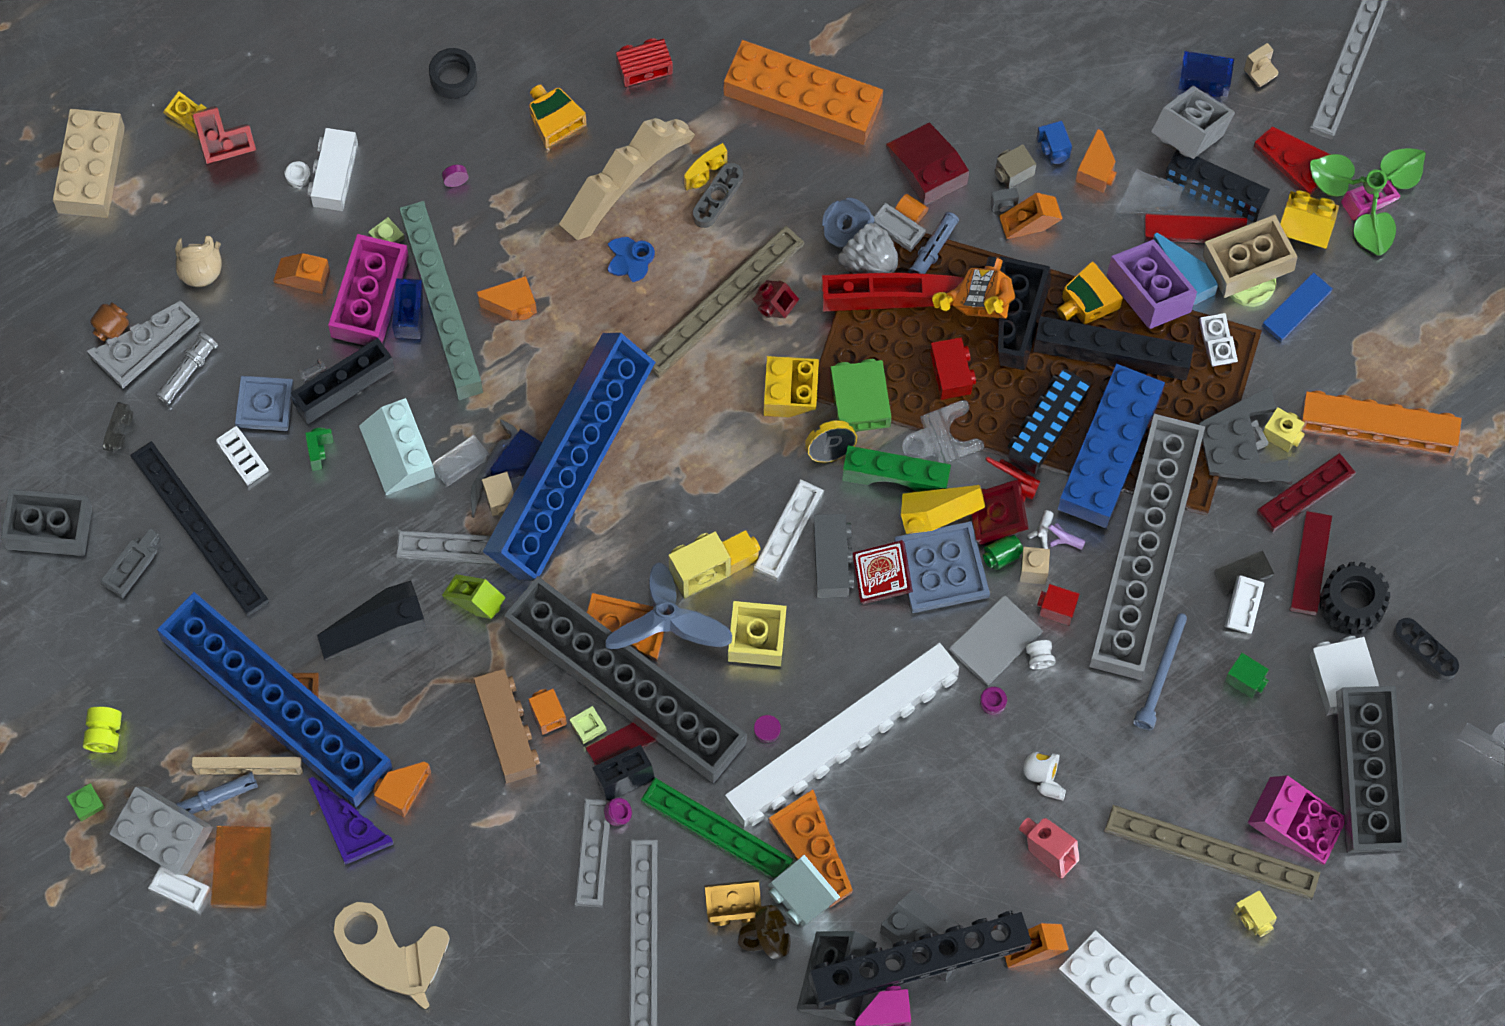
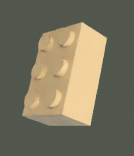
[1203,215,1297,298]

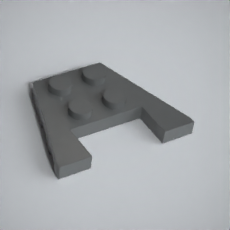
[1199,387,1292,485]

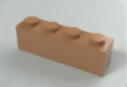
[474,669,540,784]

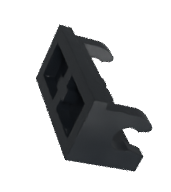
[592,744,655,801]

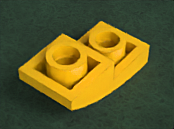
[163,91,206,134]
[684,143,728,191]

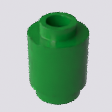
[983,535,1023,570]

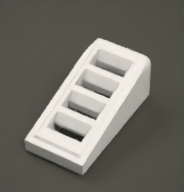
[216,426,269,486]

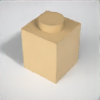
[482,472,514,517]
[1020,547,1050,585]

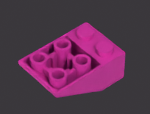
[1247,775,1345,864]

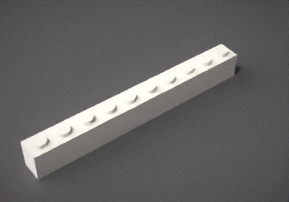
[725,643,959,828]

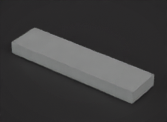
[396,530,498,564]
[575,799,610,908]

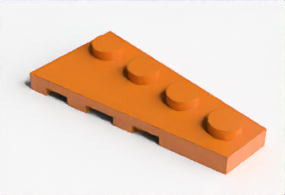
[768,790,853,908]

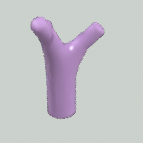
[1048,523,1086,550]

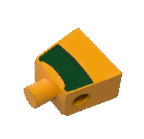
[529,85,587,149]
[1057,261,1123,324]

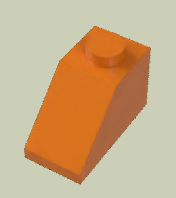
[1076,129,1117,193]
[999,192,1063,239]
[273,253,330,294]
[477,276,537,321]
[373,762,431,817]
[1005,923,1069,968]

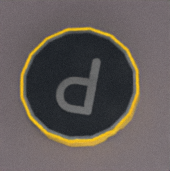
[805,420,857,463]

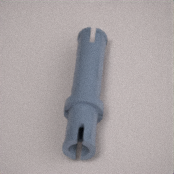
[909,212,959,274]
[176,771,258,814]

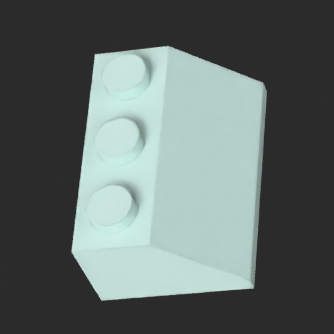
[359,398,435,495]

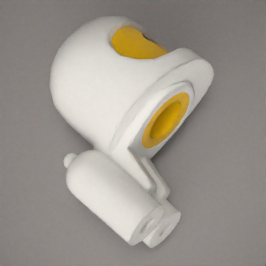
[1023,752,1066,800]

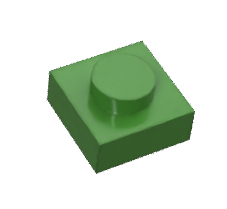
[67,783,105,822]

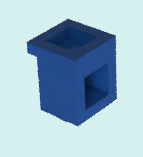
[1036,121,1072,164]

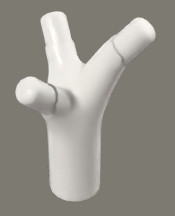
[1027,510,1054,549]

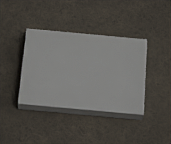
[949,595,1043,687]

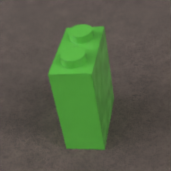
[830,359,891,432]

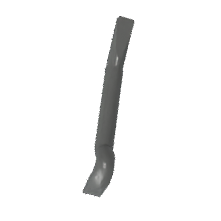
[471,419,519,518]

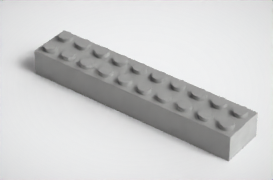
[1089,414,1205,680]

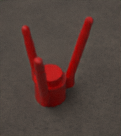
[981,457,1041,502]

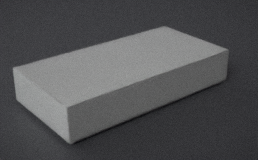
[874,202,926,252]

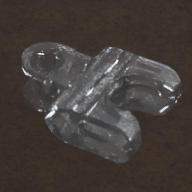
[902,401,985,464]

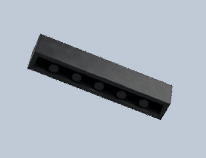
[1033,316,1194,381]

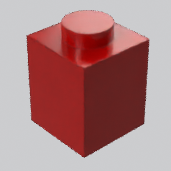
[1037,584,1080,626]

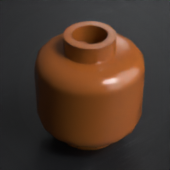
[90,302,129,342]

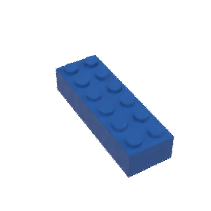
[1058,364,1165,529]

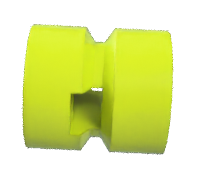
[83,707,122,753]

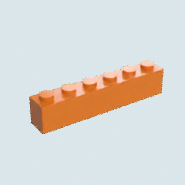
[1300,390,1462,456]

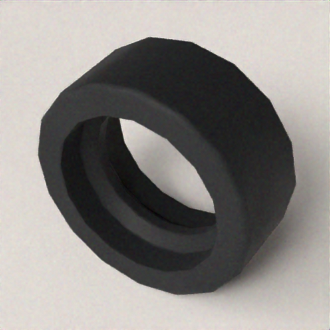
[429,48,477,98]

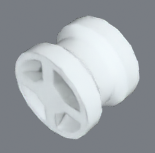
[1026,640,1056,669]

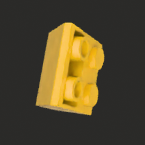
[1280,190,1339,249]
[764,356,819,417]

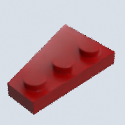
[1254,126,1331,194]

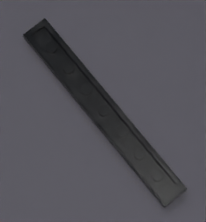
[130,441,269,617]

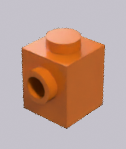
[529,689,567,735]

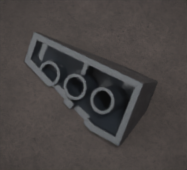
[317,581,427,660]

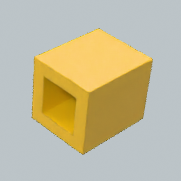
[722,530,761,575]

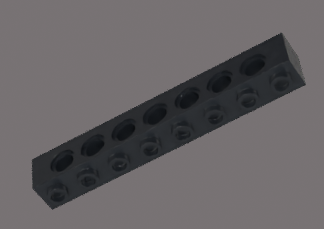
[809,911,1032,1009]

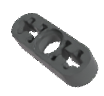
[693,163,743,228]

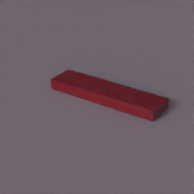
[1257,453,1356,532]
[1290,511,1332,616]

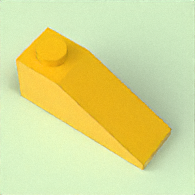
[901,485,985,534]

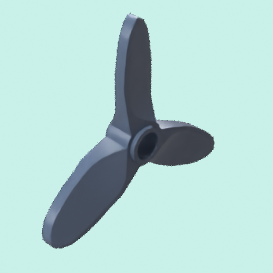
[606,563,732,649]

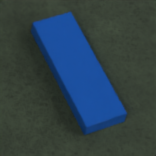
[1262,273,1333,342]

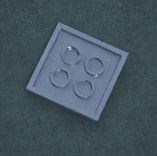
[894,522,990,613]

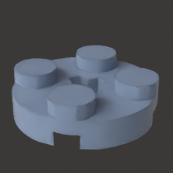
[822,198,874,249]

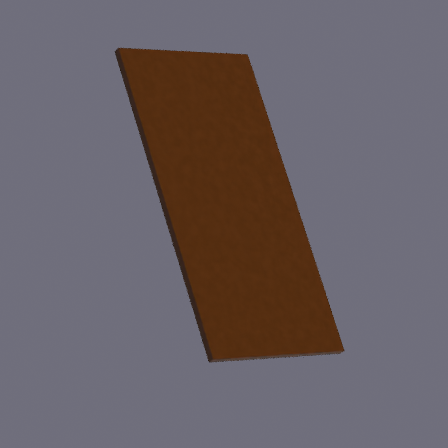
[817,233,1262,516]

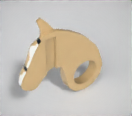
[334,902,450,1009]

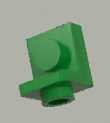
[305,428,334,471]

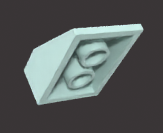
[767,855,840,927]

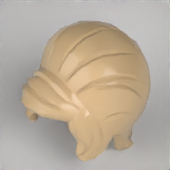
[175,236,222,287]

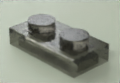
[1214,550,1274,596]

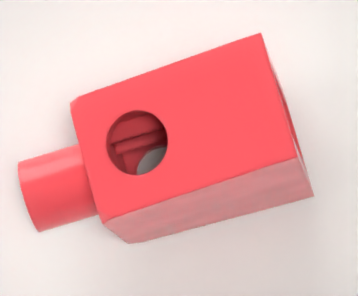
[1019,818,1079,879]

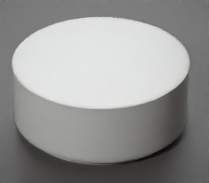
[285,161,311,188]

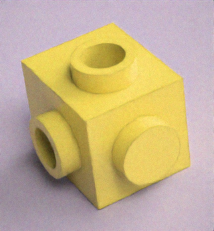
[1263,407,1305,452]

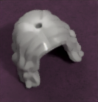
[838,223,898,274]

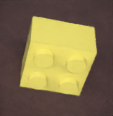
[669,531,731,599]
[728,601,787,666]

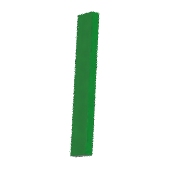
[641,778,793,880]

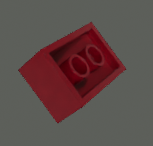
[886,122,969,205]

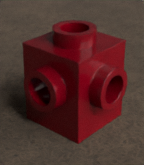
[752,280,799,319]

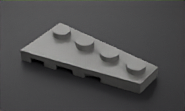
[87,301,199,388]

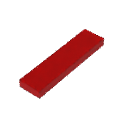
[1144,214,1247,243]

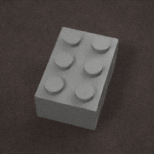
[1151,86,1235,159]
[109,787,213,875]

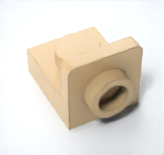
[1244,43,1279,87]

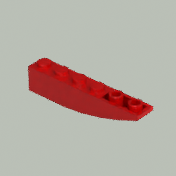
[821,273,964,312]

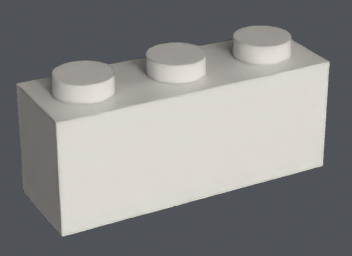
[308,128,358,211]

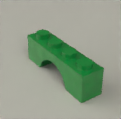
[842,445,951,492]

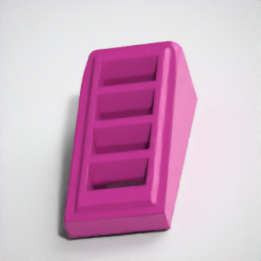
[1341,180,1401,221]

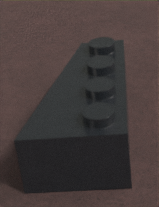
[998,256,1051,370]

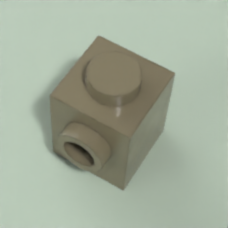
[995,144,1036,189]

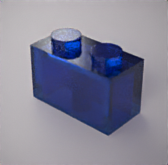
[1178,51,1234,97]

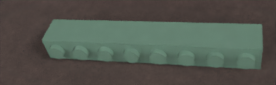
[399,201,483,400]

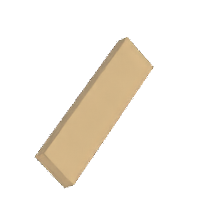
[192,757,304,775]

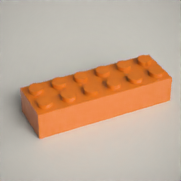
[724,40,883,145]

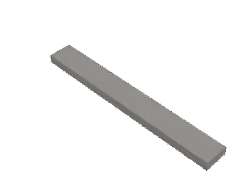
[1309,0,1388,140]
[629,840,657,1026]

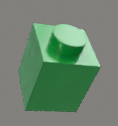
[1225,653,1269,698]

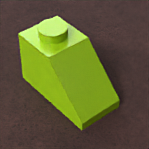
[442,574,506,619]

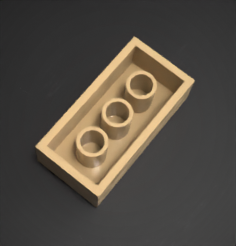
[53,109,125,218]

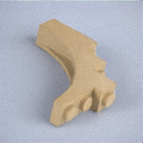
[559,118,695,240]

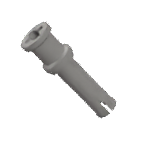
[155,332,218,405]

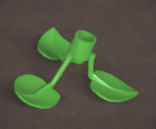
[1310,148,1426,256]

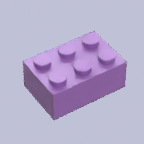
[1106,239,1197,329]

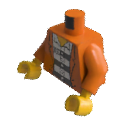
[932,256,1015,319]

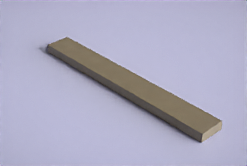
[646,226,804,378]
[1104,805,1320,900]

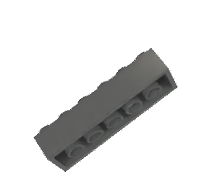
[1336,686,1408,853]

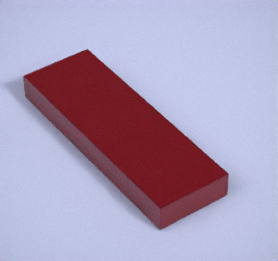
[586,723,656,766]

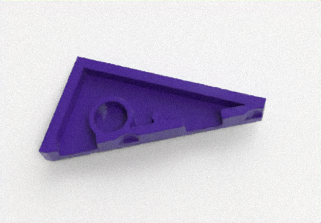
[309,777,393,865]

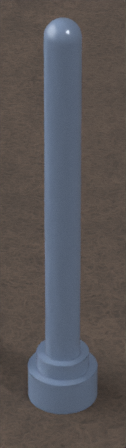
[1133,613,1187,730]

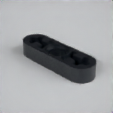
[1394,618,1459,681]

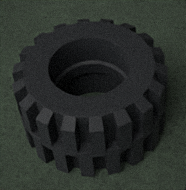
[1320,562,1390,635]

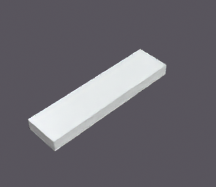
[754,479,824,581]

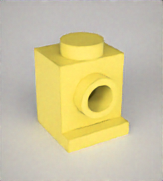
[1233,890,1277,937]

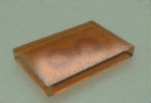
[211,826,272,909]

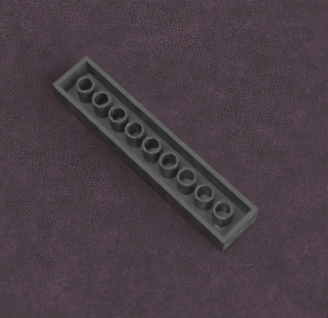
[504,576,747,784]

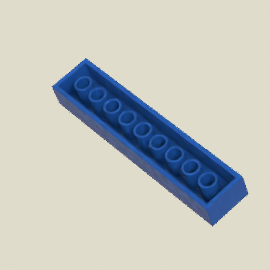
[483,333,656,581]
[157,592,393,807]

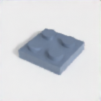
[235,376,294,431]

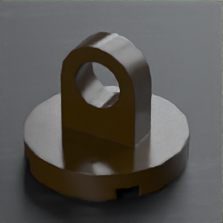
[738,904,791,959]

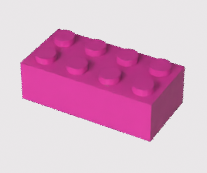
[328,234,409,346]

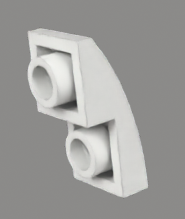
[1199,313,1238,367]

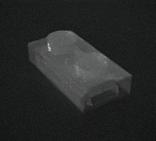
[432,435,489,487]

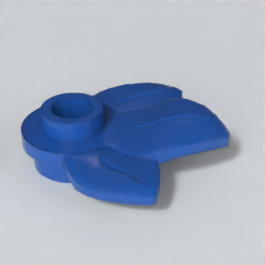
[608,237,655,282]

